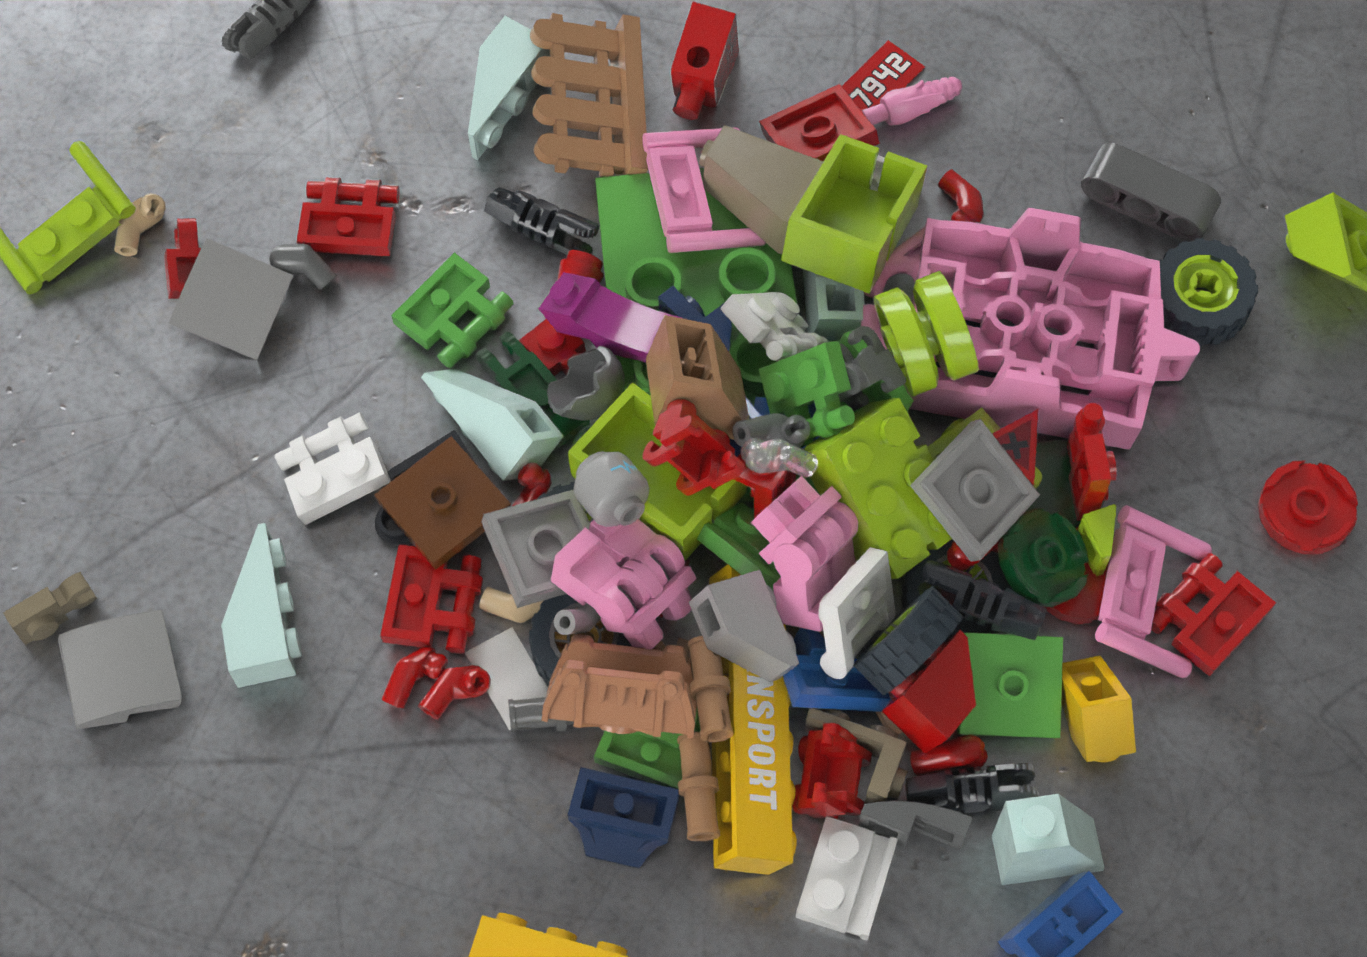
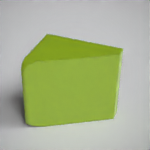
[1078,504,1117,576]

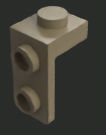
[805,708,908,804]

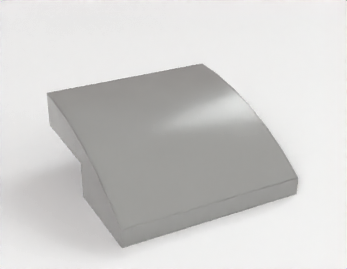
[168,238,293,360]
[58,610,182,729]

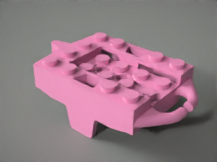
[861,208,1200,450]

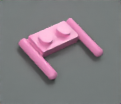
[643,127,766,253]
[1095,505,1212,678]

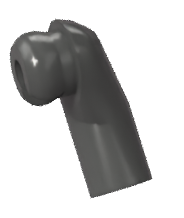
[269,244,337,290]
[733,413,811,450]

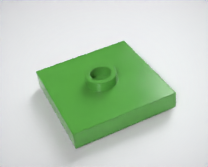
[957,633,1063,738]

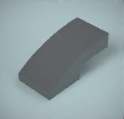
[858,801,973,850]

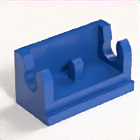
[997,871,1123,957]

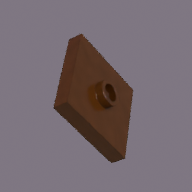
[374,436,512,570]

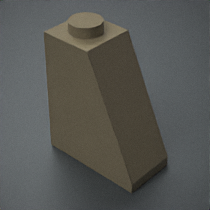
[699,125,823,254]

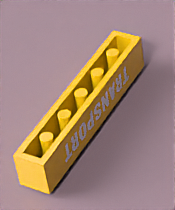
[709,564,797,875]

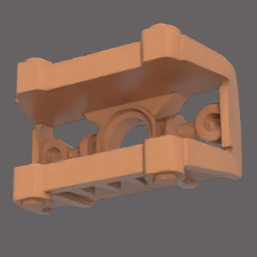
[542,634,697,738]

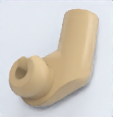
[114,193,166,256]
[479,587,544,623]

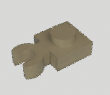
[3,572,97,645]

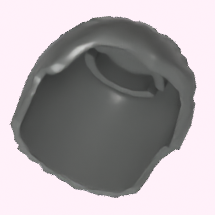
[547,346,625,421]

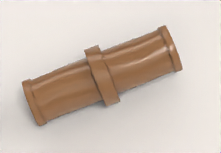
[687,635,734,742]
[677,732,720,841]

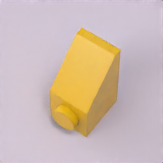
[1061,655,1136,762]

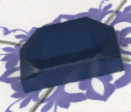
[567,767,680,868]

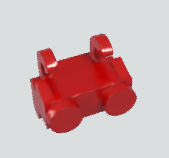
[642,399,745,496]
[792,723,872,819]

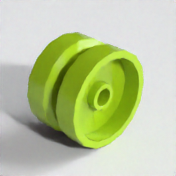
[873,271,979,397]

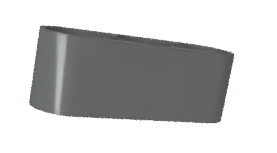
[1081,143,1221,242]

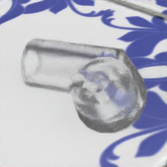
[741,438,818,477]

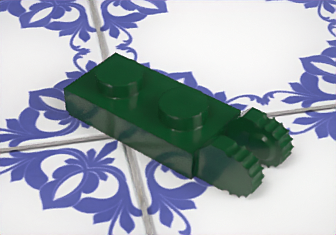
[476,331,590,452]

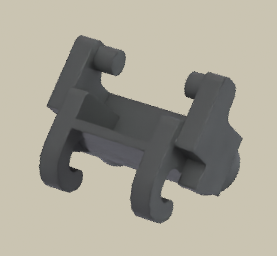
[838,326,906,411]

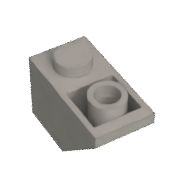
[689,570,800,682]

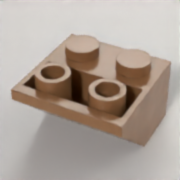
[646,315,749,439]

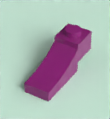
[538,272,683,362]

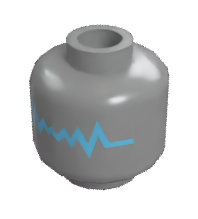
[573,451,650,527]

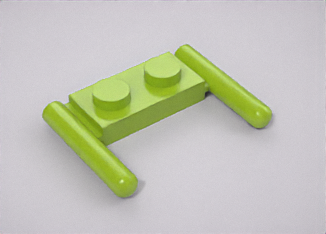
[0,141,136,294]

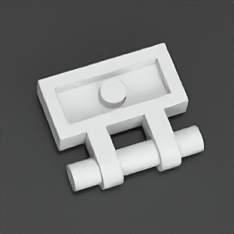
[720,292,828,362]
[275,412,391,525]

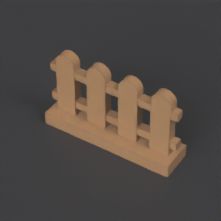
[530,13,648,177]

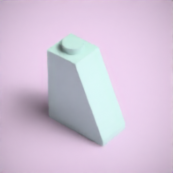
[992,794,1104,885]

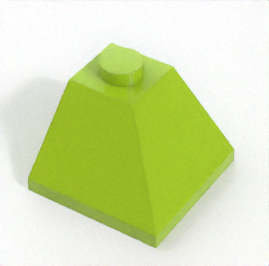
[1285,192,1367,293]

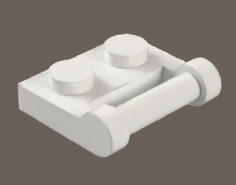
[819,547,896,679]

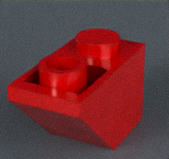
[882,630,976,754]

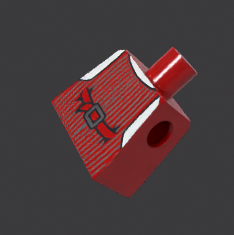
[671,2,739,120]

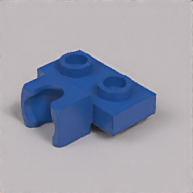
[783,628,891,712]

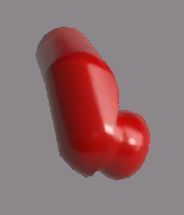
[938,169,984,223]

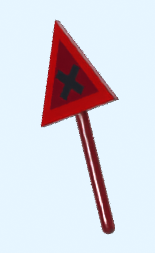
[992,408,1039,486]

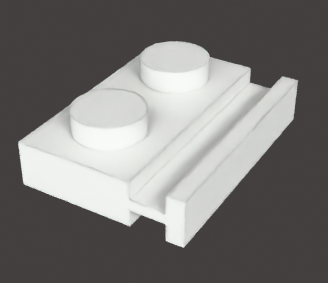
[795,816,898,941]

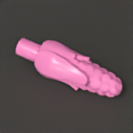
[862,77,962,126]

